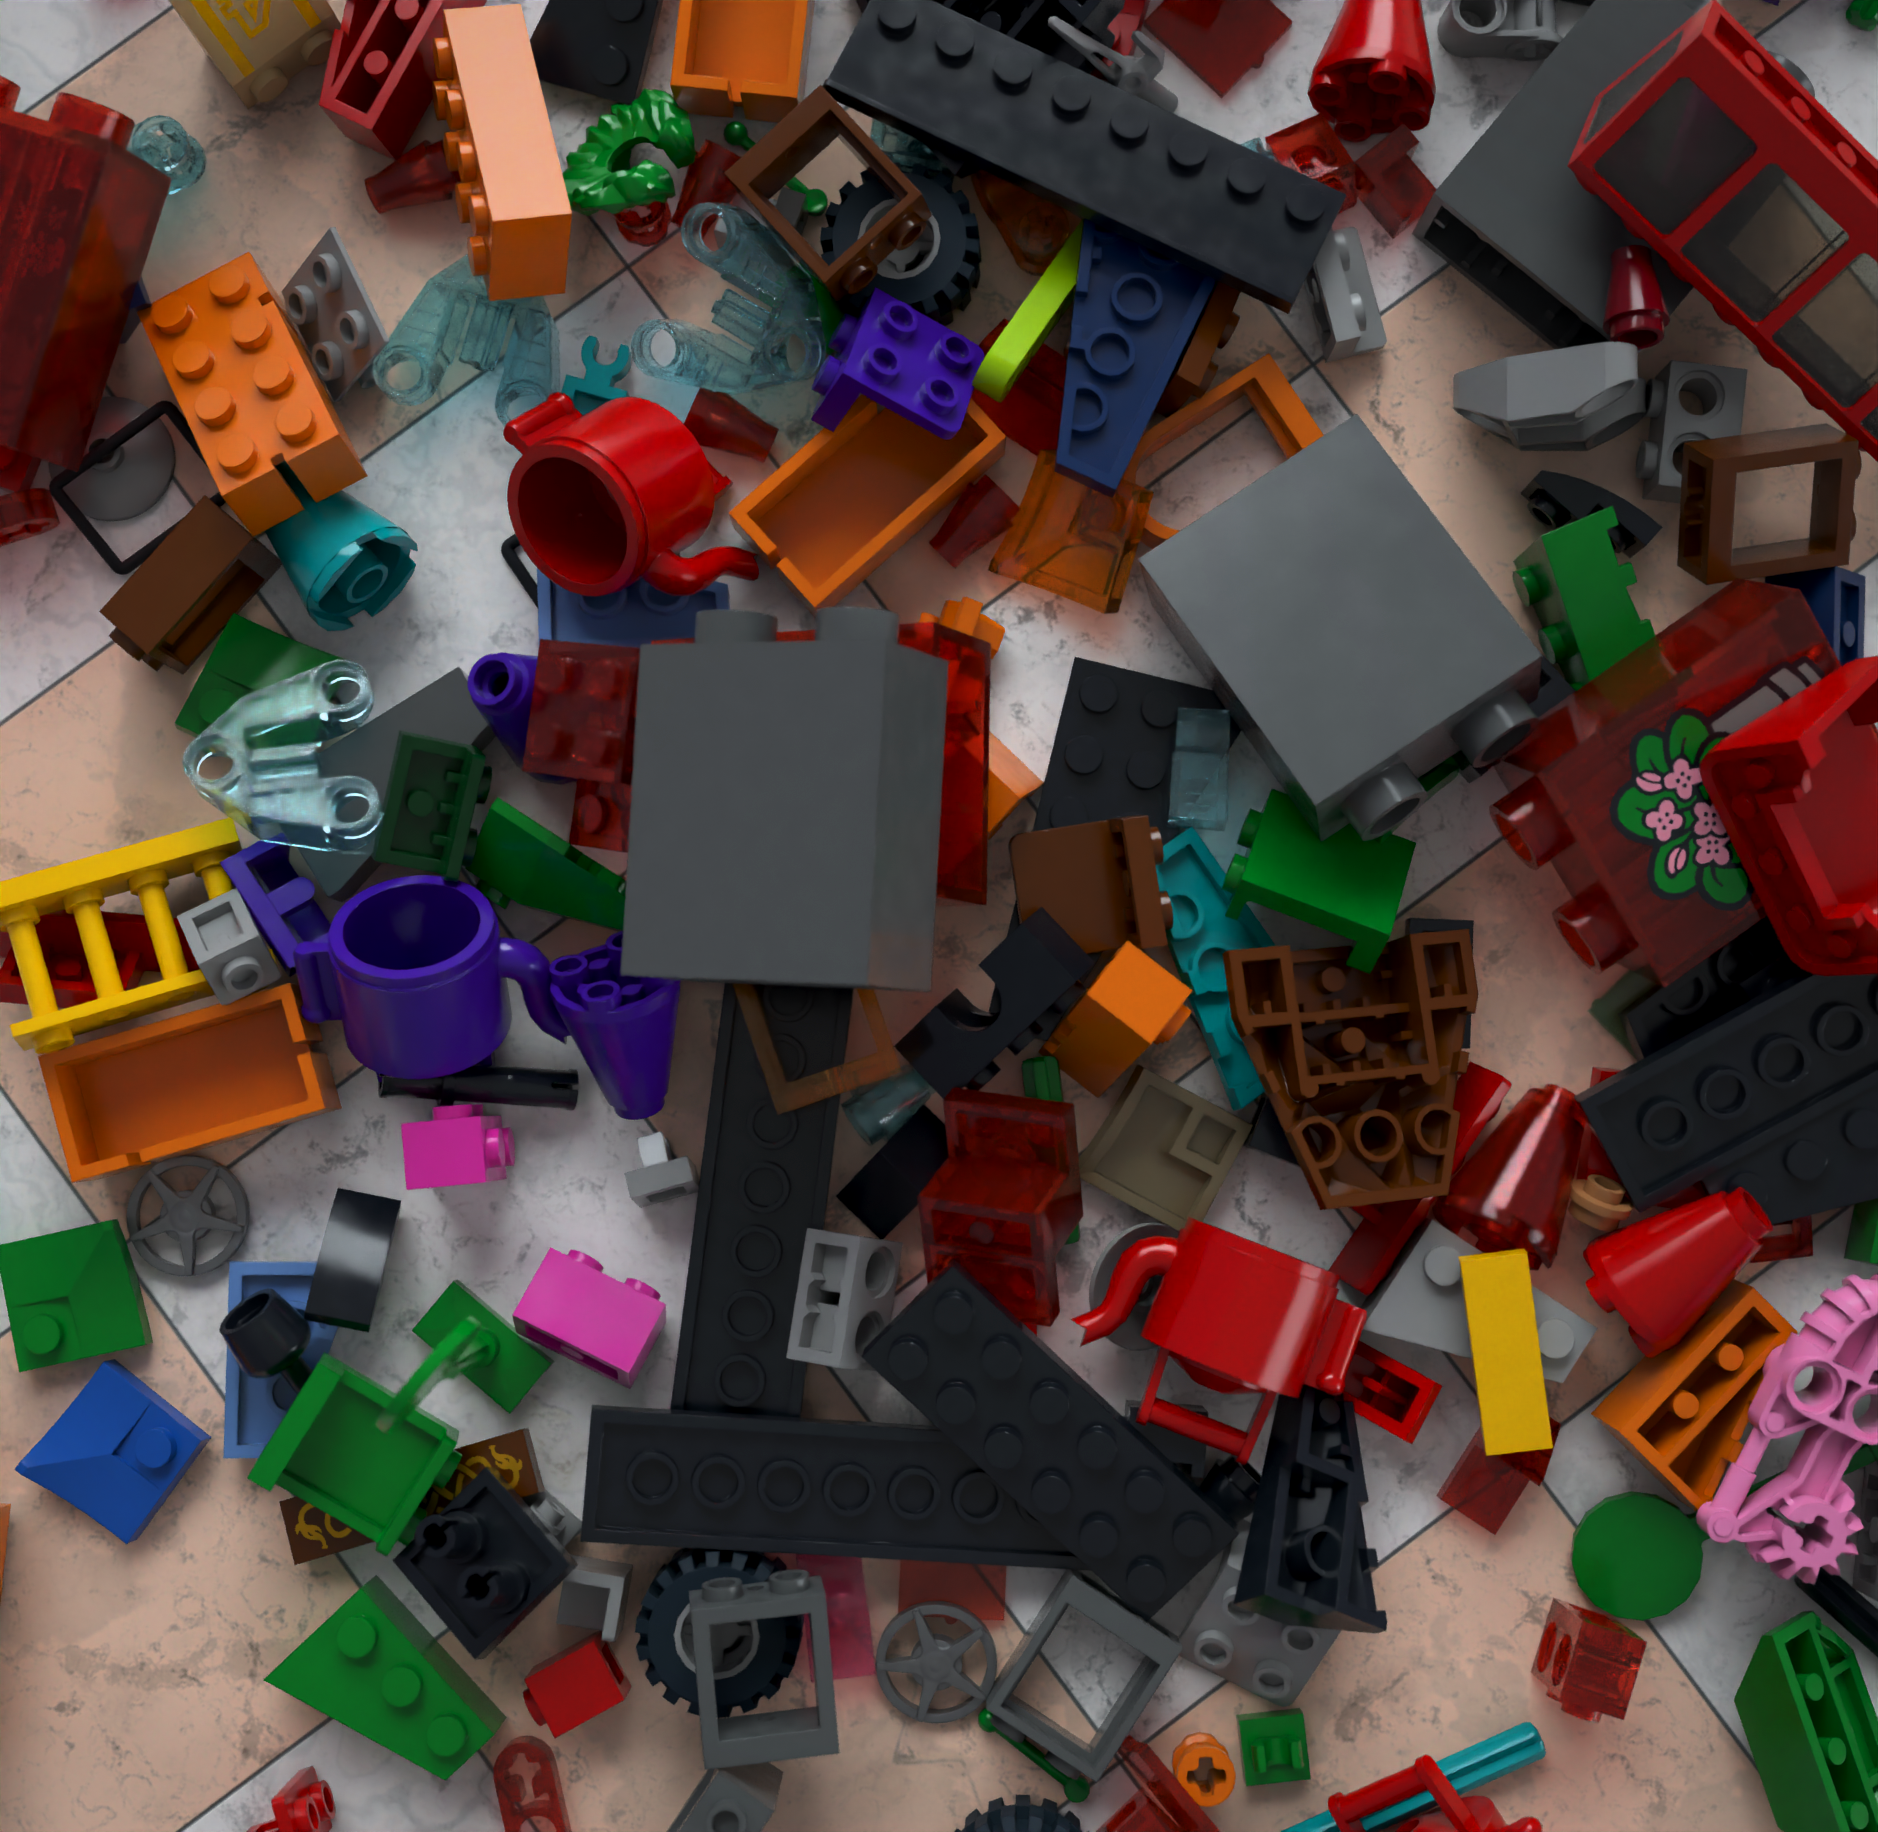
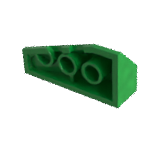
[465,797,626,932]

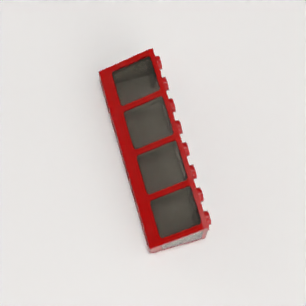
[1567,0,1878,462]

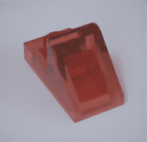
[1436,1417,1561,1535]

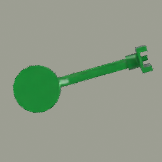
[375,1279,555,1435]
[1570,1443,1878,1621]

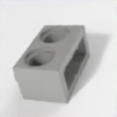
[1636,360,1747,503]
[786,1228,903,1371]

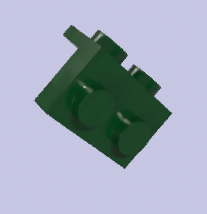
[372,731,492,882]

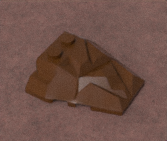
[1222,929,1478,1210]

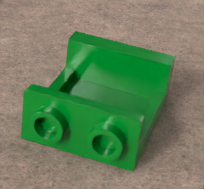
[1221,789,1416,974]
[247,1352,463,1557]

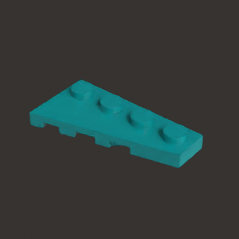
[1156,826,1276,1111]

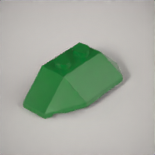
[1734,1611,1878,1832]

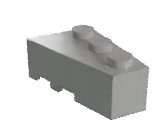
[1360,1218,1598,1384]

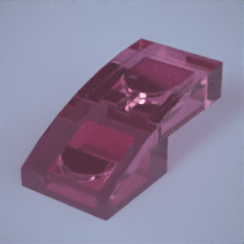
[796,1554,877,1683]

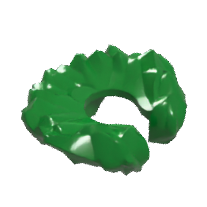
[562,89,696,216]

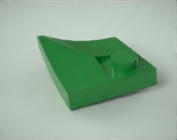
[175,613,349,777]
[0,1219,153,1372]

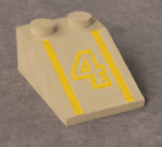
[168,0,341,109]

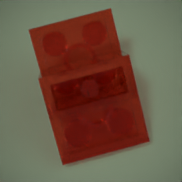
[522,639,640,853]
[917,1088,1083,1327]

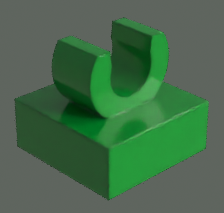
[1236,1708,1311,1786]

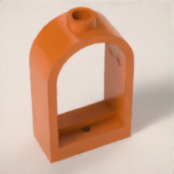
[1110,353,1324,549]

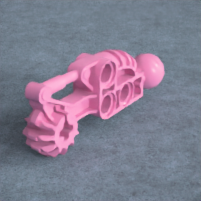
[1696,1274,1878,1585]

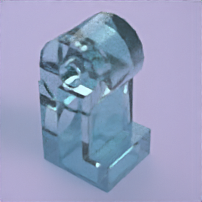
[1167,707,1230,831]

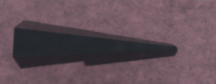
[1233,1298,1387,1634]

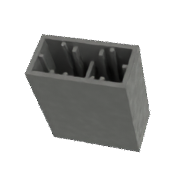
[1412,0,1815,354]
[1138,414,1542,842]
[621,607,949,992]

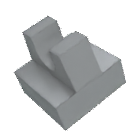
[624,1131,699,1208]

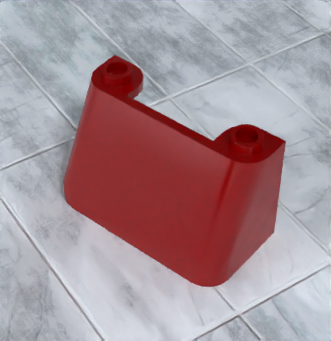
[1699,656,1878,976]

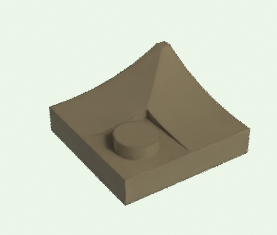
[1072,1064,1253,1231]

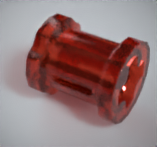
[613,201,672,247]

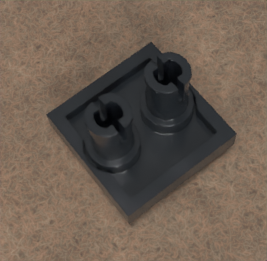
[392,1467,578,1660]

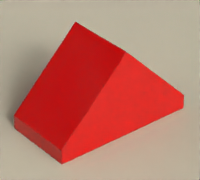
[1343,1340,1442,1444]

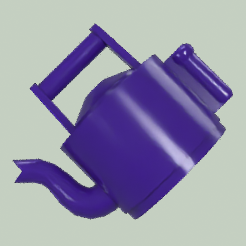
[293,875,570,1083]

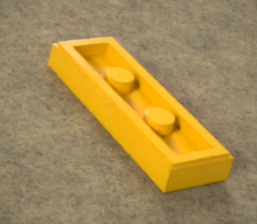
[1458,1249,1553,1456]

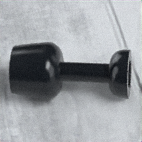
[219,1288,312,1395]

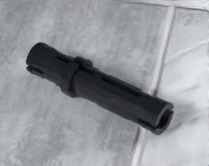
[378,1064,579,1110]

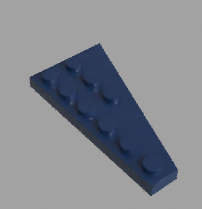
[1054,143,1273,498]

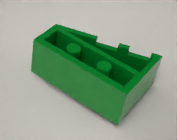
[1512,506,1675,733]

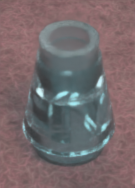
[841,1064,936,1146]

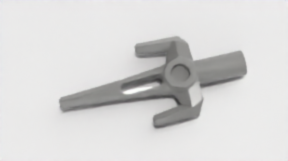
[1048,16,1178,113]

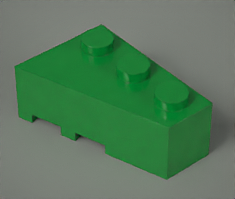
[263,1575,507,1781]

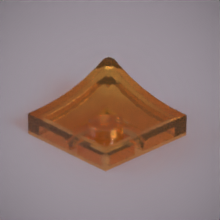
[988,449,1154,614]

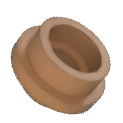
[1568,1174,1633,1231]

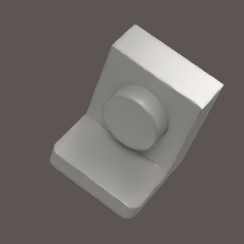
[177,888,281,1005]

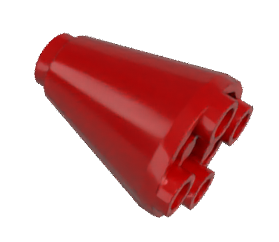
[1308,0,1436,142]
[1583,1187,1773,1359]

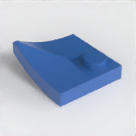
[15,1359,211,1544]

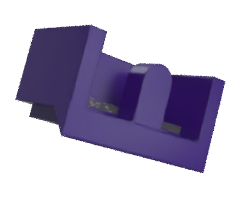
[219,828,331,977]

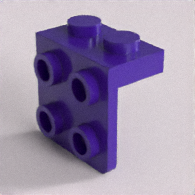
[811,287,984,440]

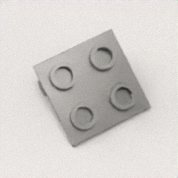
[282,227,390,402]

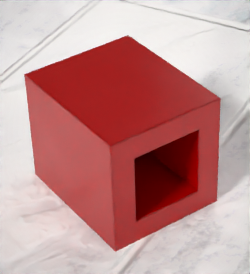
[523,1630,632,1738]

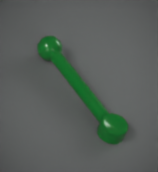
[723,121,828,217]
[978,1708,1090,1803]

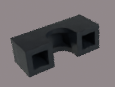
[894,907,1095,1103]

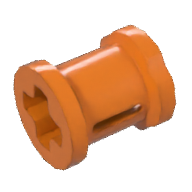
[1171,1732,1236,1807]

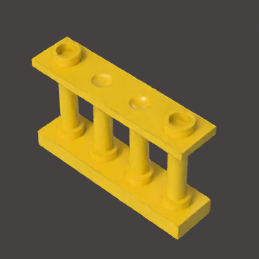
[0,817,279,1054]

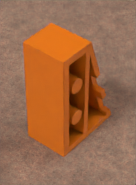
[1038,941,1193,1098]
[1591,1279,1798,1512]

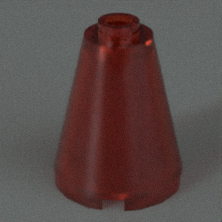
[1431,1084,1586,1271]

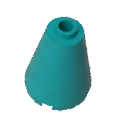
[265,461,418,631]

